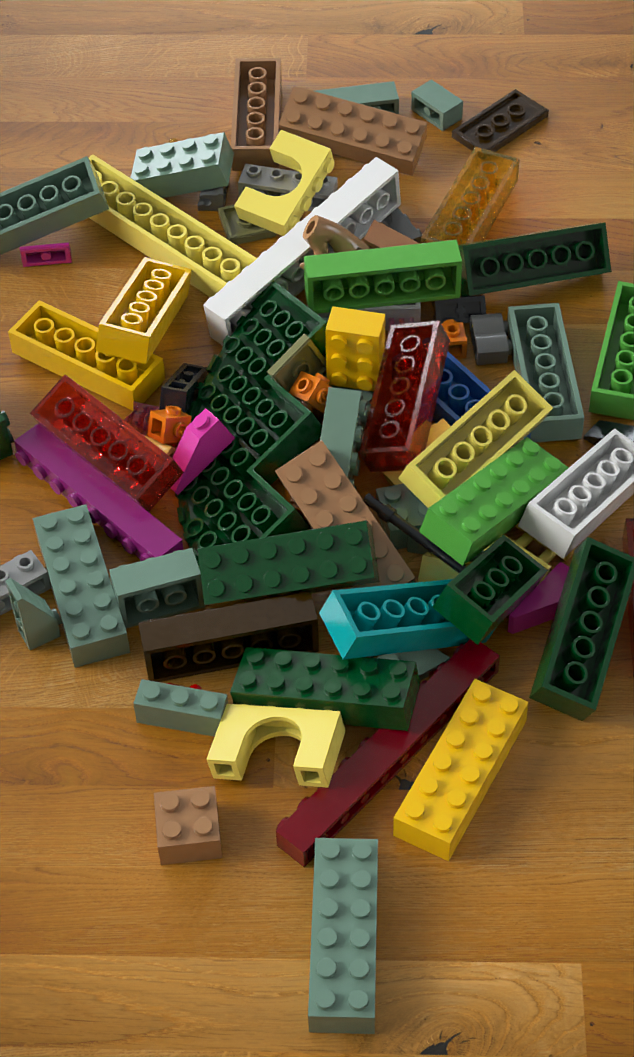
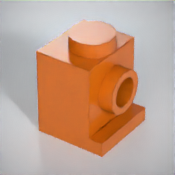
[437,319,468,359]

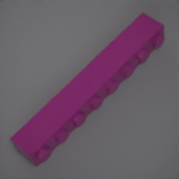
[14,423,183,561]

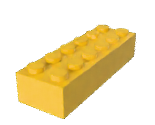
[96,257,192,364]
[8,300,165,412]
[393,679,529,862]

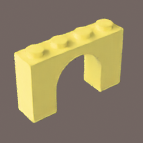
[234,130,335,236]
[207,704,346,788]

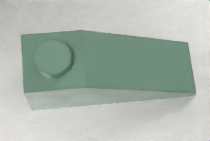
[5,578,62,650]

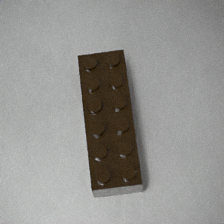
[138,591,319,682]

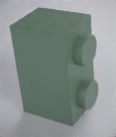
[411,79,463,131]

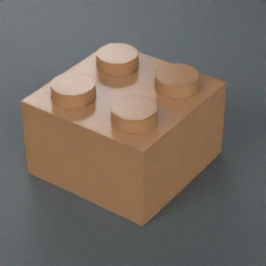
[154,786,222,865]

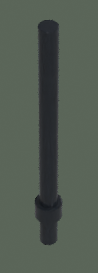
[363,493,467,573]

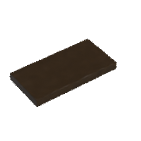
[452,89,549,159]

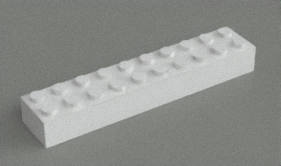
[203,157,401,346]

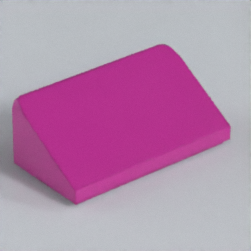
[20,242,72,267]

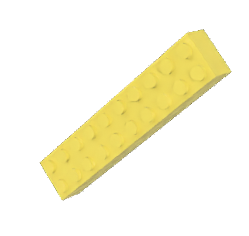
[88,155,257,297]

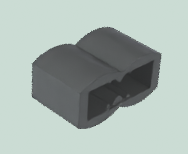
[469,313,512,365]

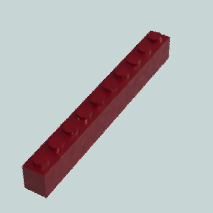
[276,639,500,867]

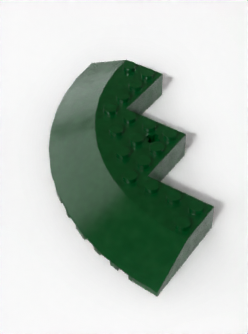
[175,280,328,569]

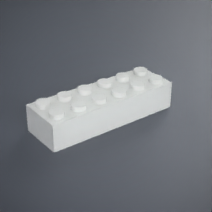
[518,429,634,559]

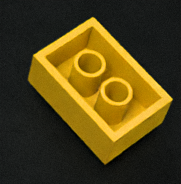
[326,306,385,392]

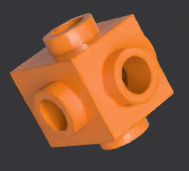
[289,371,331,414]
[147,406,192,446]

